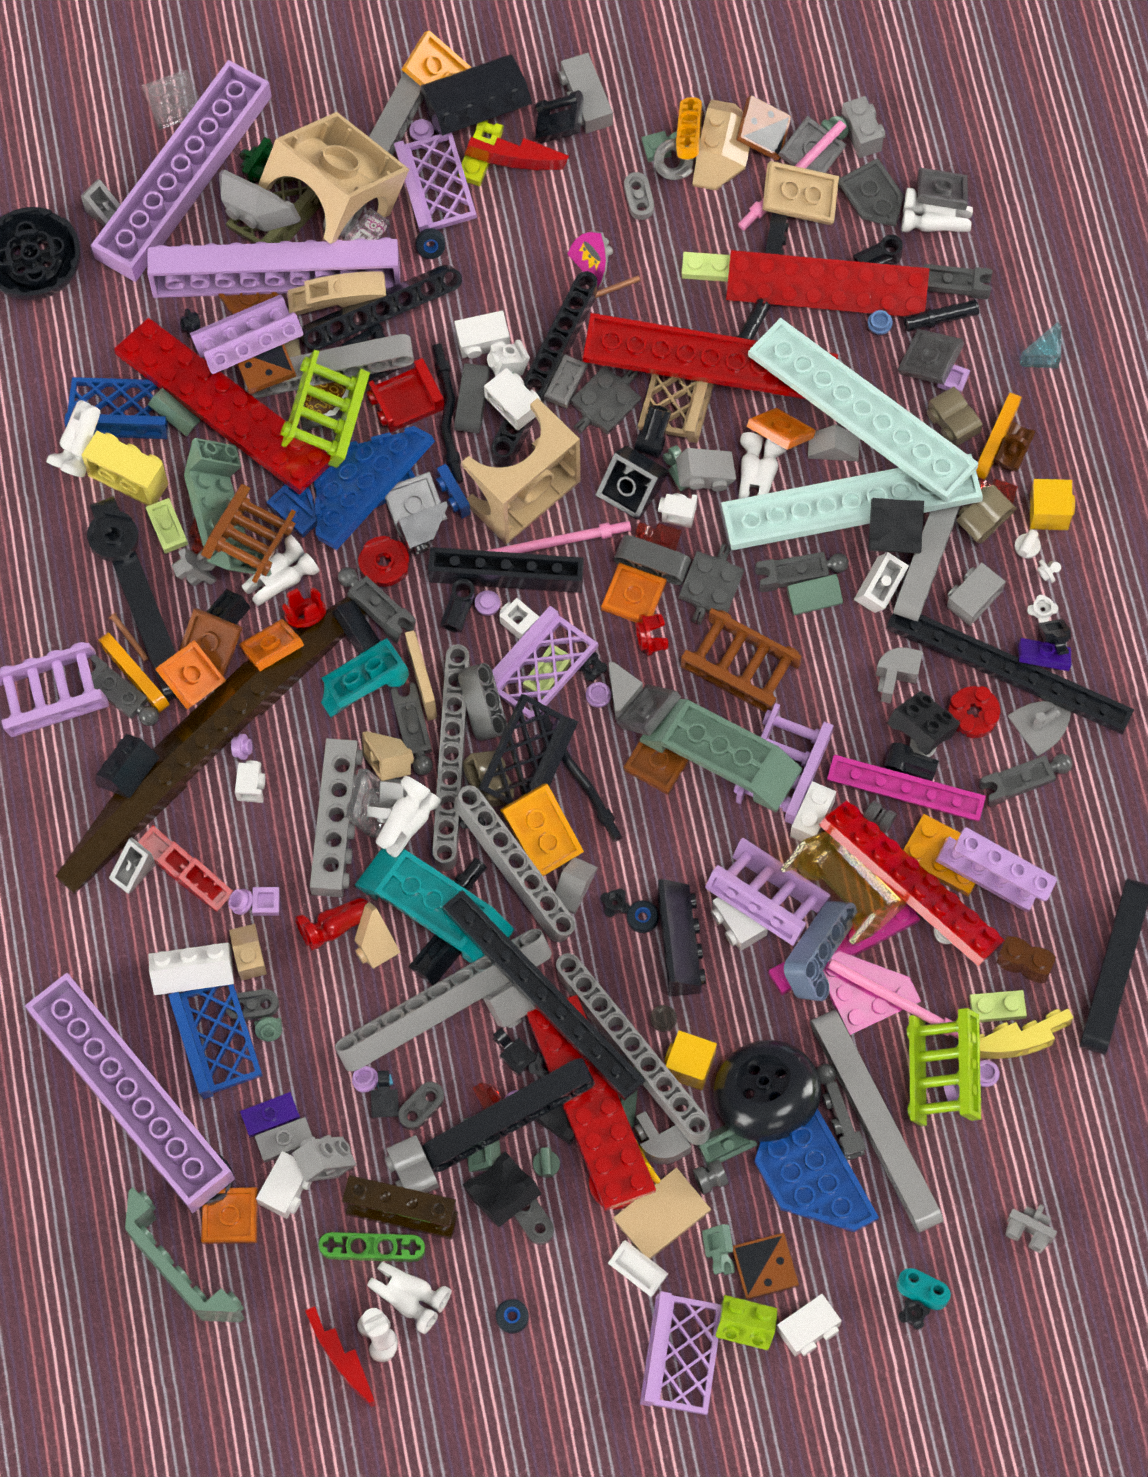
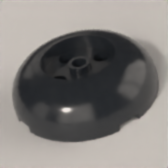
[0,207,81,301]
[713,1040,821,1142]

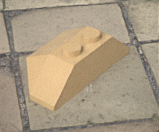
[692,100,750,190]

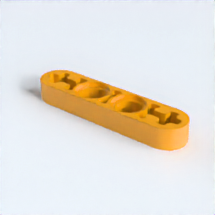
[676,97,702,159]
[976,392,1022,481]
[98,632,170,713]

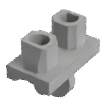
[172,548,217,586]
[1005,1204,1057,1254]

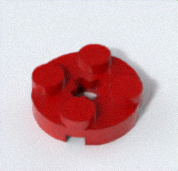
[358,536,410,587]
[948,686,1001,738]

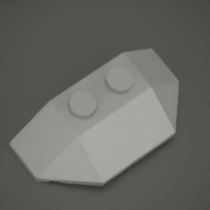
[219,170,301,232]

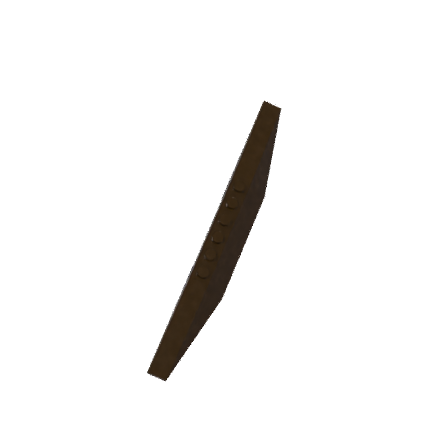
[56,596,368,895]

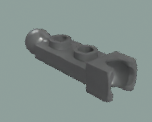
[911,264,993,299]
[755,552,849,592]
[338,567,416,643]
[78,655,159,726]
[390,683,433,775]
[979,754,1073,807]
[816,1064,866,1161]

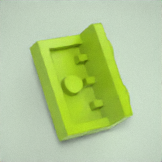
[715,1295,778,1350]

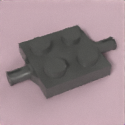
[570,366,642,435]
[678,544,745,625]

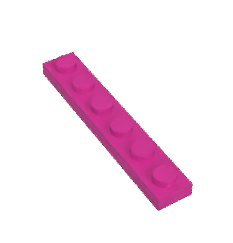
[827,755,986,822]
[768,899,920,995]

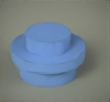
[867,310,893,335]

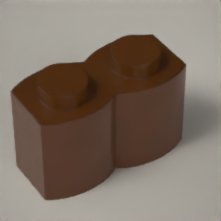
[997,936,1056,983]

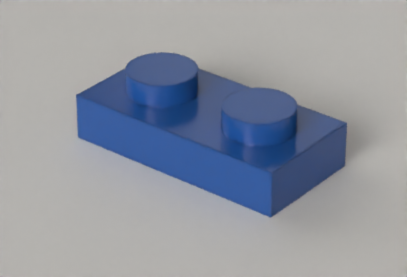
[435,464,471,519]

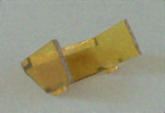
[780,831,907,945]

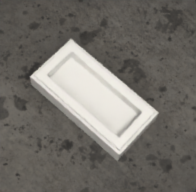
[608,1240,668,1297]

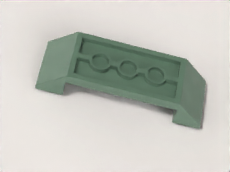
[184,438,272,577]
[640,699,802,812]
[125,1187,245,1323]

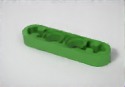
[319,1232,426,1262]

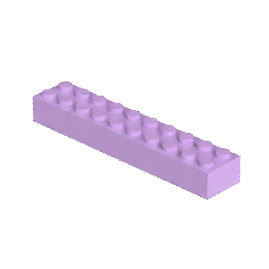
[91,60,272,282]
[147,237,400,298]
[25,973,235,1214]

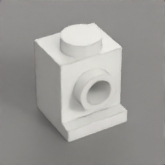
[487,340,530,376]
[658,493,698,528]
[499,598,539,640]
[235,760,265,803]

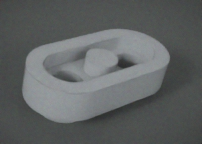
[624,172,654,220]

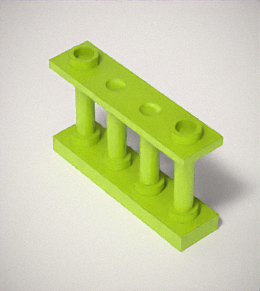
[281,350,370,468]
[907,1008,981,1126]

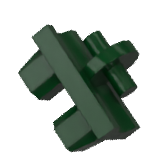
[239,137,273,184]

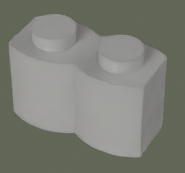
[384,1135,439,1193]

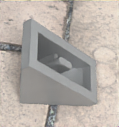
[81,179,120,227]
[808,424,859,461]
[609,662,643,720]
[109,838,156,894]
[555,857,598,914]

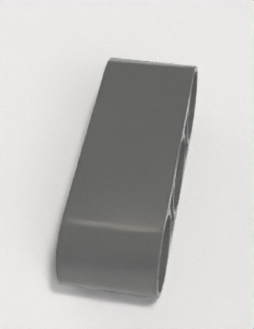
[454,363,490,434]
[613,535,691,585]
[458,663,507,741]

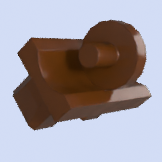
[994,422,1036,472]

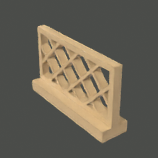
[638,374,714,443]

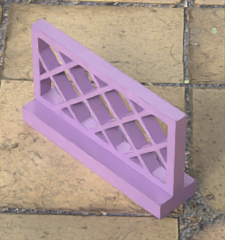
[394,132,477,232]
[492,606,599,718]
[640,1291,721,1415]

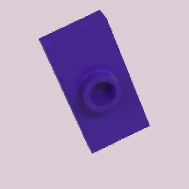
[1018,638,1072,671]
[240,1092,300,1138]

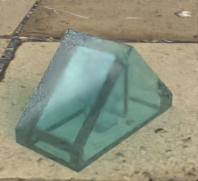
[1019,322,1061,368]

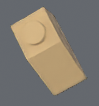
[362,731,414,781]
[355,902,400,969]
[229,924,267,981]

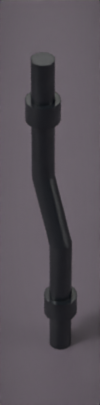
[432,343,463,484]
[540,711,622,842]

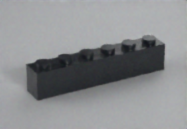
[428,547,584,593]

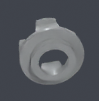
[654,139,693,180]

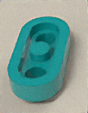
[897,1268,951,1310]

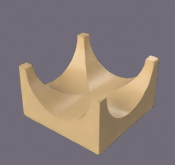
[258,112,409,244]
[461,398,580,545]

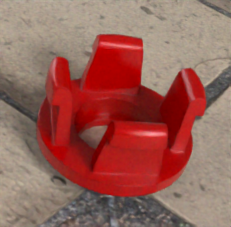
[282,587,326,628]
[635,614,668,656]

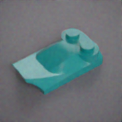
[321,638,409,718]

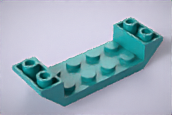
[355,848,515,963]

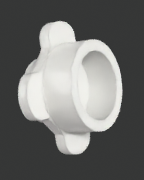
[1027,595,1058,623]

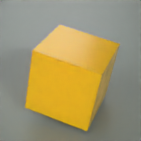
[1030,479,1075,530]
[664,1030,717,1090]

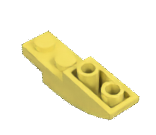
[980,1008,1074,1059]

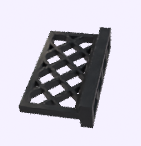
[479,694,578,804]

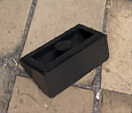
[207,589,250,625]
[332,600,381,655]
[408,934,462,985]

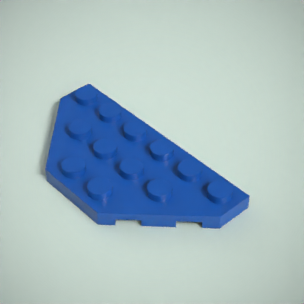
[314,426,435,550]
[754,1095,879,1232]

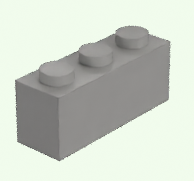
[558,53,613,134]

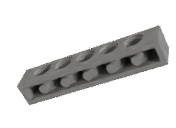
[310,738,363,898]

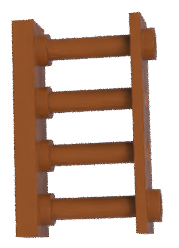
[201,484,296,583]
[681,608,802,713]

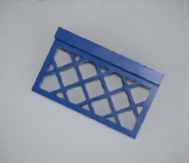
[64,377,168,439]
[168,984,263,1099]

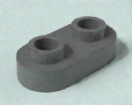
[226,989,279,1021]
[398,1082,444,1130]
[514,1199,554,1245]

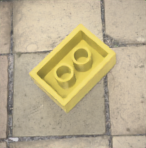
[81,431,169,506]

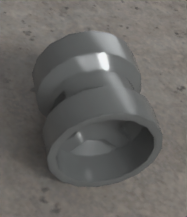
[863,800,897,834]
[693,1159,729,1195]

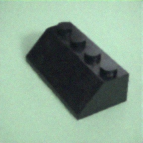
[421,54,533,136]
[657,879,706,997]

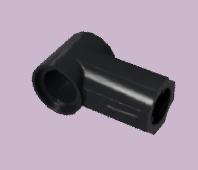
[853,234,903,265]
[634,404,672,458]
[440,579,476,633]
[883,742,939,781]

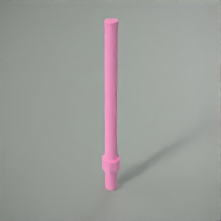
[738,120,846,231]
[485,521,631,553]
[827,959,959,1039]

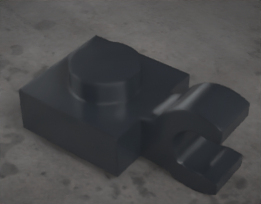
[1038,619,1071,655]
[493,1028,537,1077]
[371,1070,399,1118]

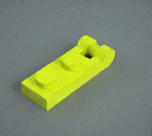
[457,120,504,187]

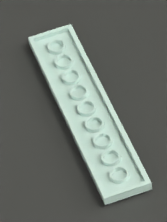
[748,318,979,502]
[721,454,983,551]

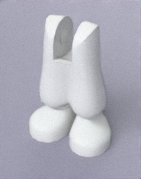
[901,188,973,232]
[46,400,100,477]
[738,432,786,499]
[242,534,320,606]
[376,776,441,857]
[367,1262,452,1334]
[357,1308,398,1362]

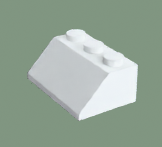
[148,943,234,995]

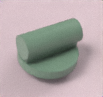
[821,116,849,140]
[254,1017,282,1042]
[533,1147,560,1178]

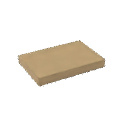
[762,161,839,225]
[405,630,437,721]
[613,1168,711,1259]

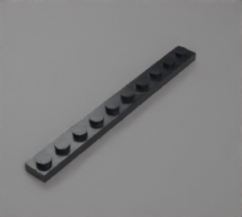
[886,614,1134,735]
[442,890,645,1101]

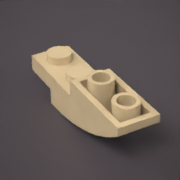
[288,271,386,315]

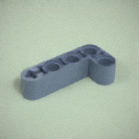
[784,901,857,1001]

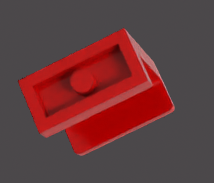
[366,358,444,433]

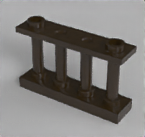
[342,1175,458,1240]

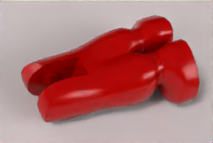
[295,897,368,951]

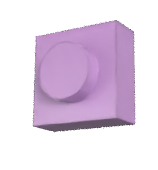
[937,365,970,393]
[252,887,280,916]

